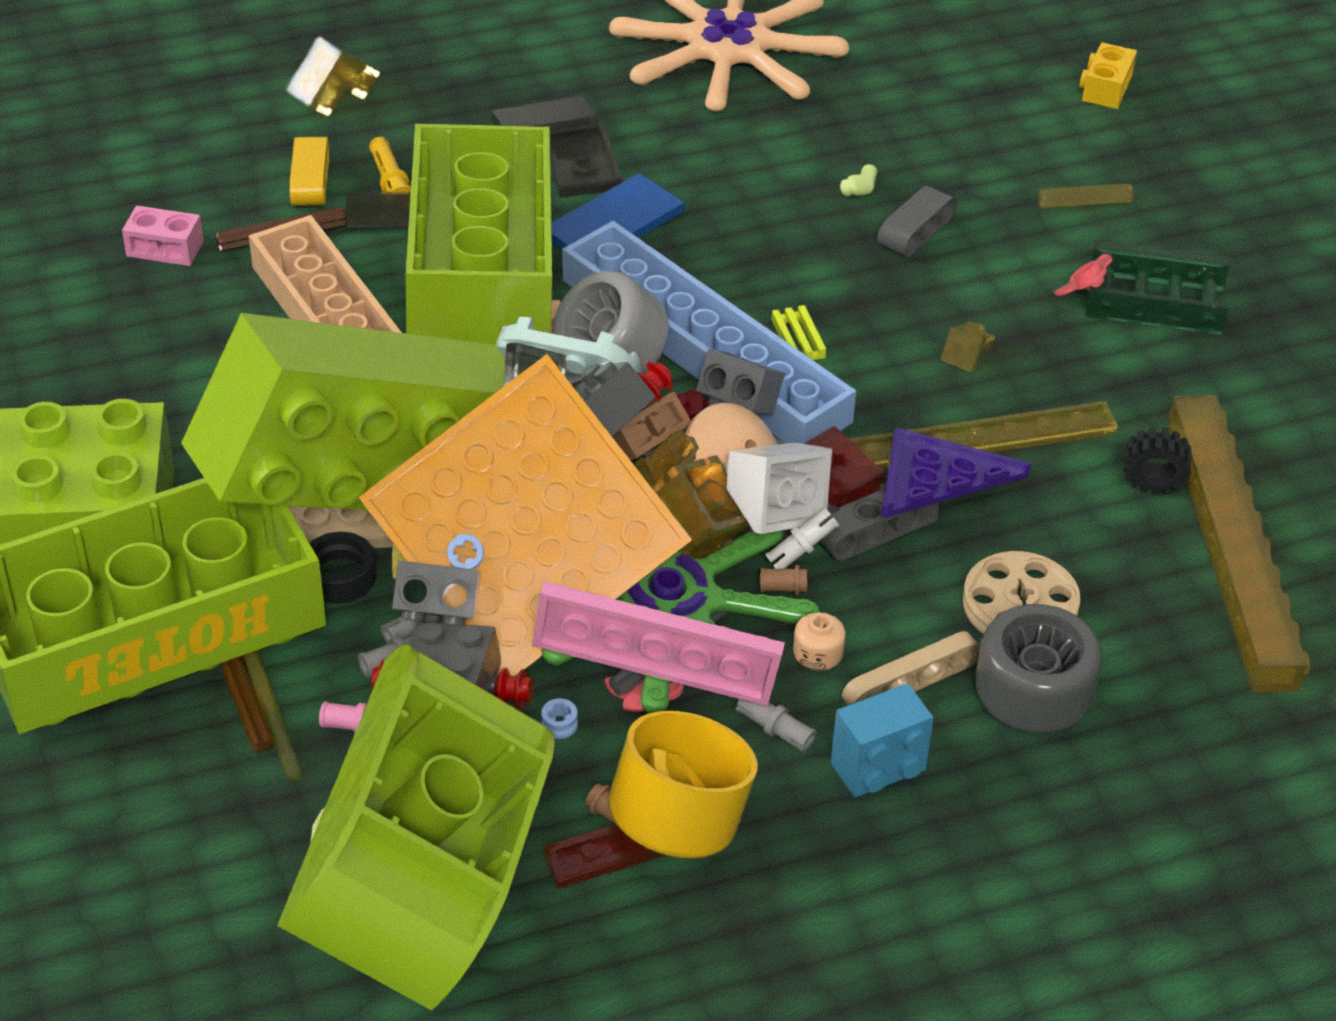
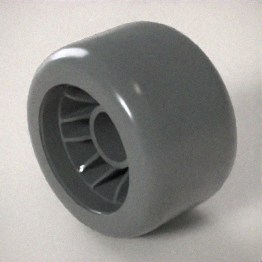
[976,604,1102,734]

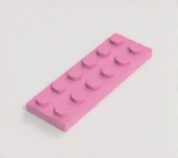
[532,581,785,706]

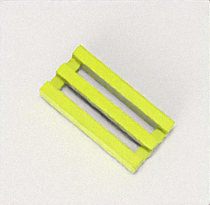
[771,305,826,360]

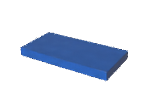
[551,173,684,250]

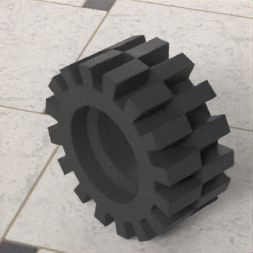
[1123,427,1191,495]

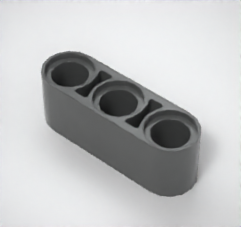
[877,185,957,258]

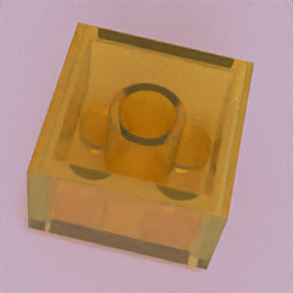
[651,455,749,556]

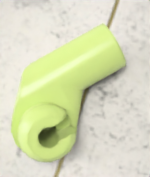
[840,164,877,197]

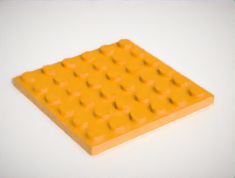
[358,354,692,677]

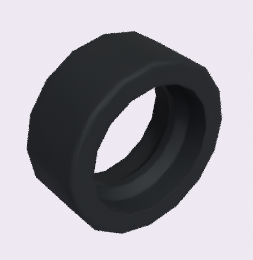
[309,531,377,604]

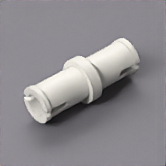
[765,506,840,569]

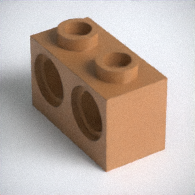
[612,391,691,461]

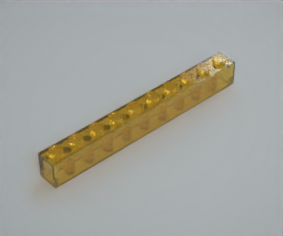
[1168,395,1310,693]

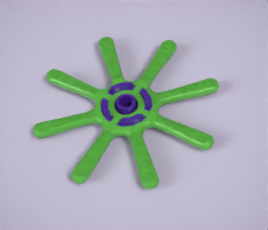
[541,477,820,713]

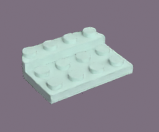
[495,317,642,388]

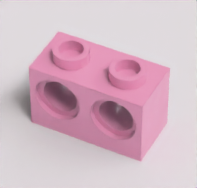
[122,206,204,266]

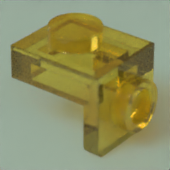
[941,321,995,371]

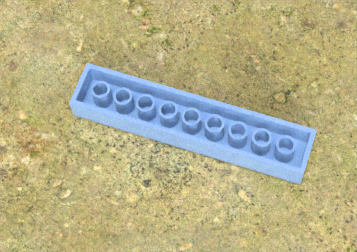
[562,221,856,446]

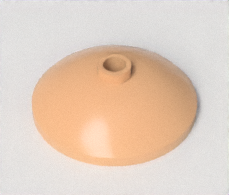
[684,403,777,512]

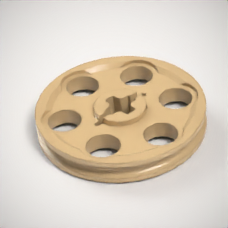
[963,551,1080,634]

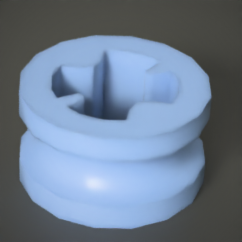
[447,534,484,569]
[541,698,578,739]

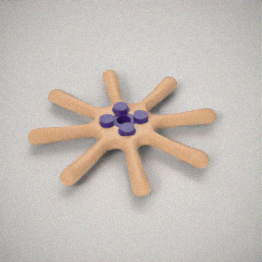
[609,0,849,112]

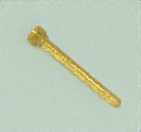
[239,649,302,781]

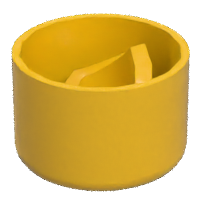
[608,711,758,859]

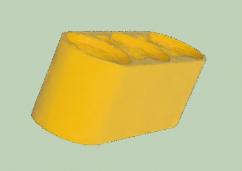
[290,137,329,206]

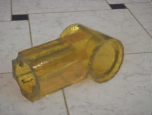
[634,431,699,491]

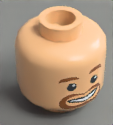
[793,612,846,671]

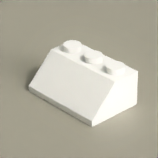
[726,442,832,534]

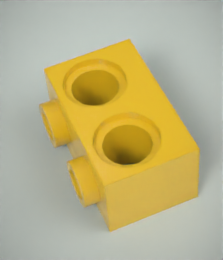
[1079,42,1137,109]

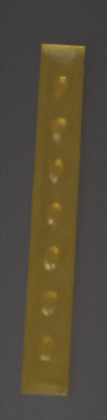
[831,401,1118,473]

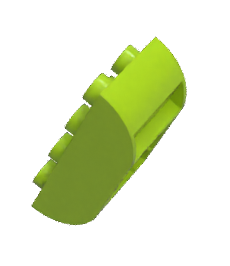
[277,644,555,1010]

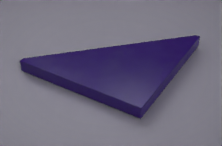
[880,428,1031,517]

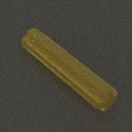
[1038,183,1134,208]

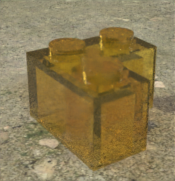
[286,36,380,116]

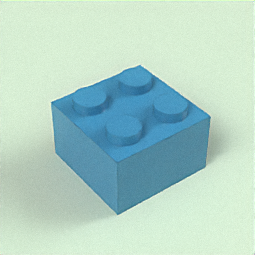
[831,683,934,798]

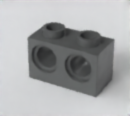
[696,349,785,416]
[392,561,481,625]

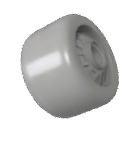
[553,271,669,375]

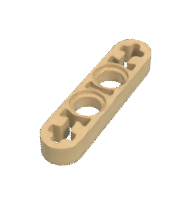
[842,631,980,705]

